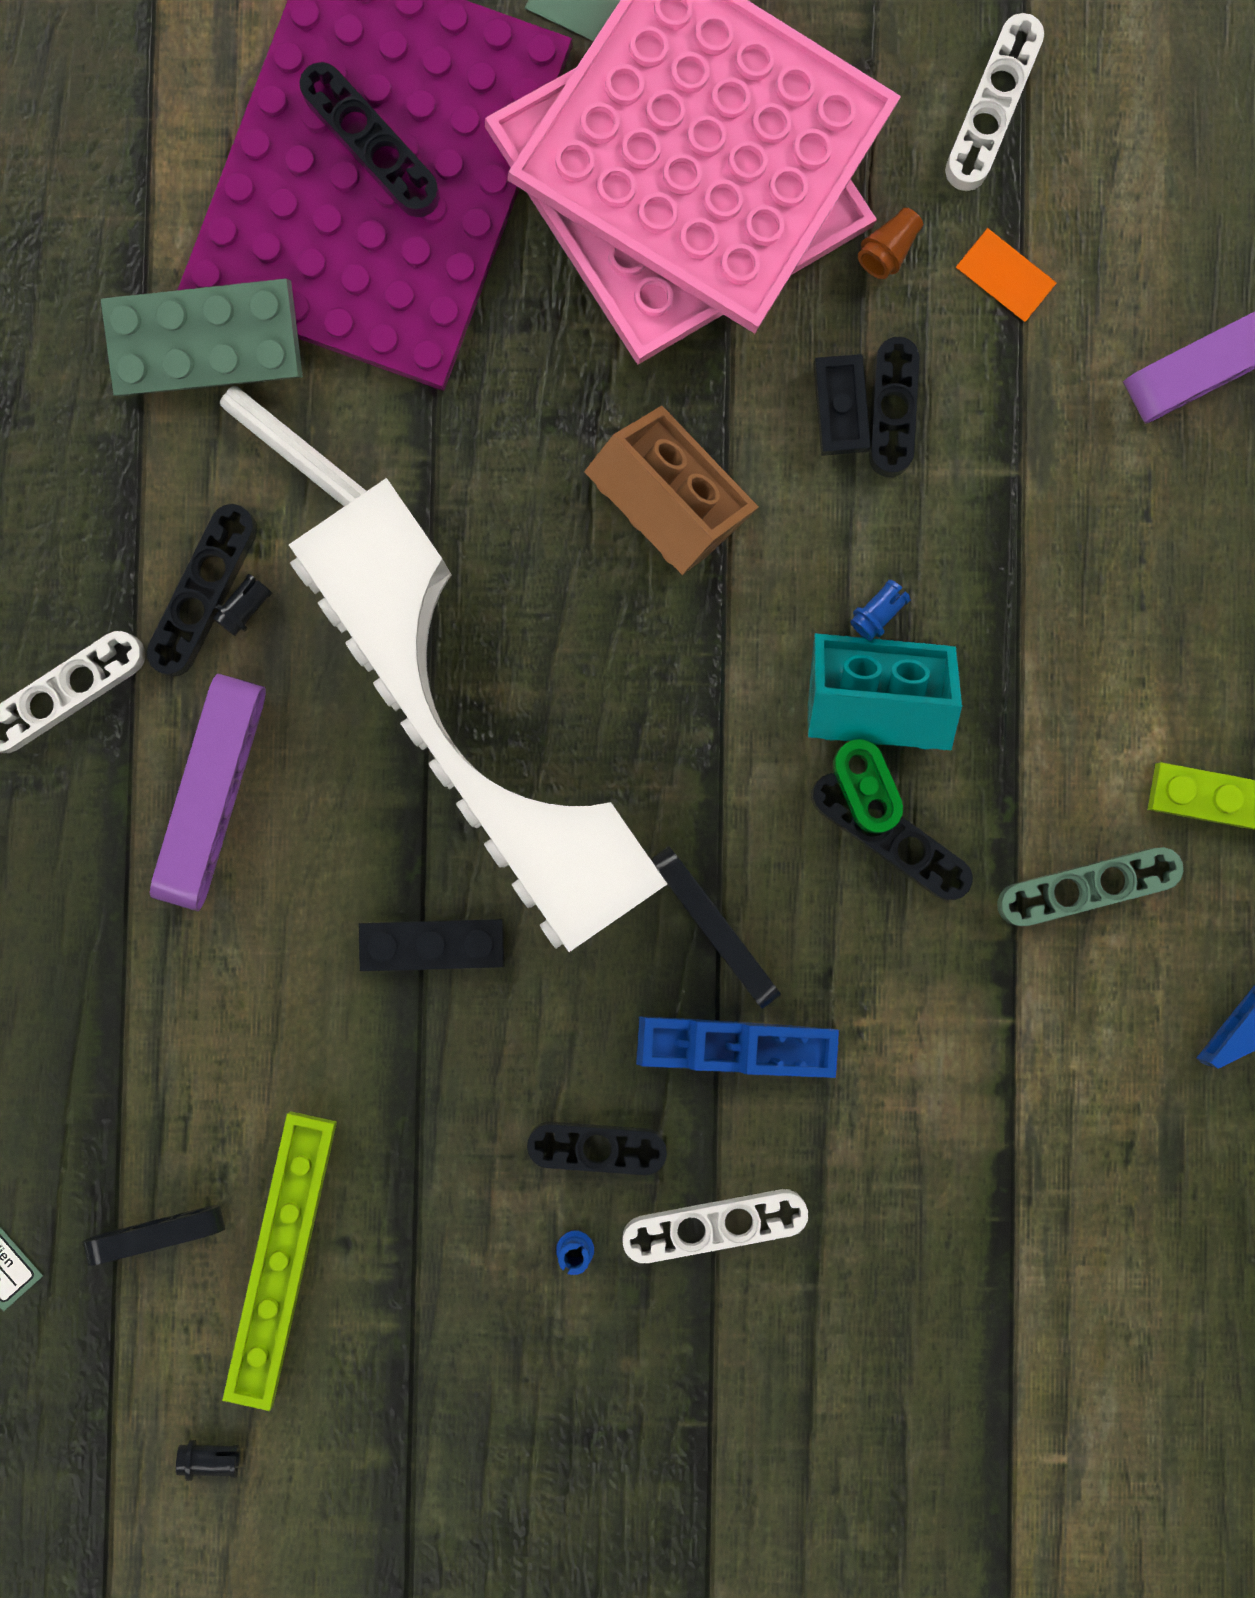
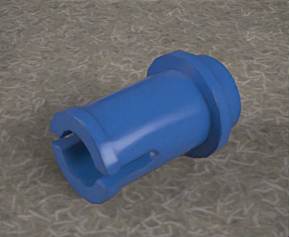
[850,580,911,641]
[556,1231,594,1275]

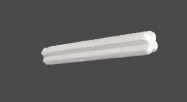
[220,386,366,506]

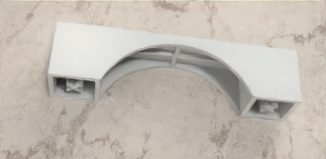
[289,478,667,952]

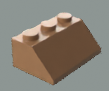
[584,406,759,575]

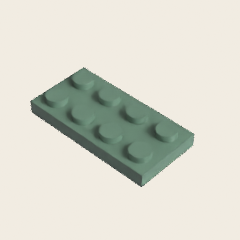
[101,279,303,396]

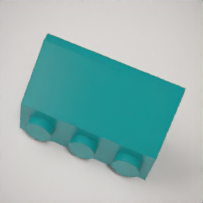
[808,633,962,751]

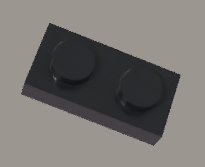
[813,354,871,456]

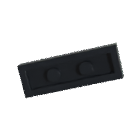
[359,919,505,971]

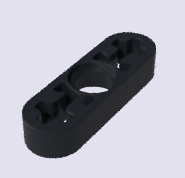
[869,337,920,477]
[527,1122,667,1175]
[82,1205,226,1266]

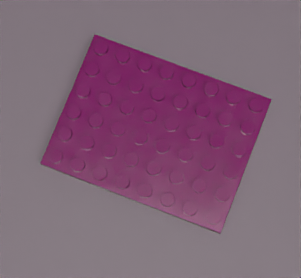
[178,0,573,391]

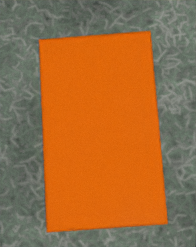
[956,228,1057,322]

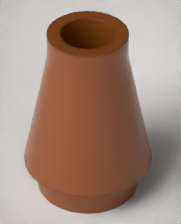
[858,208,923,279]

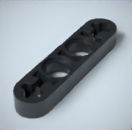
[299,62,440,218]
[147,504,257,677]
[811,773,973,900]
[650,846,781,1009]

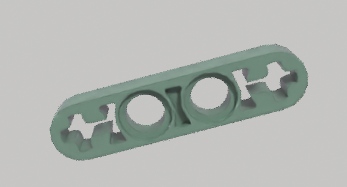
[997,847,1184,926]

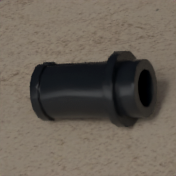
[213,574,273,636]
[176,1440,240,1481]

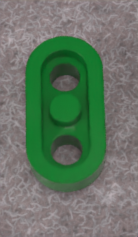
[833,739,903,833]

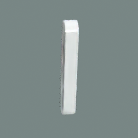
[945,13,1044,191]
[0,631,146,753]
[623,1189,808,1263]

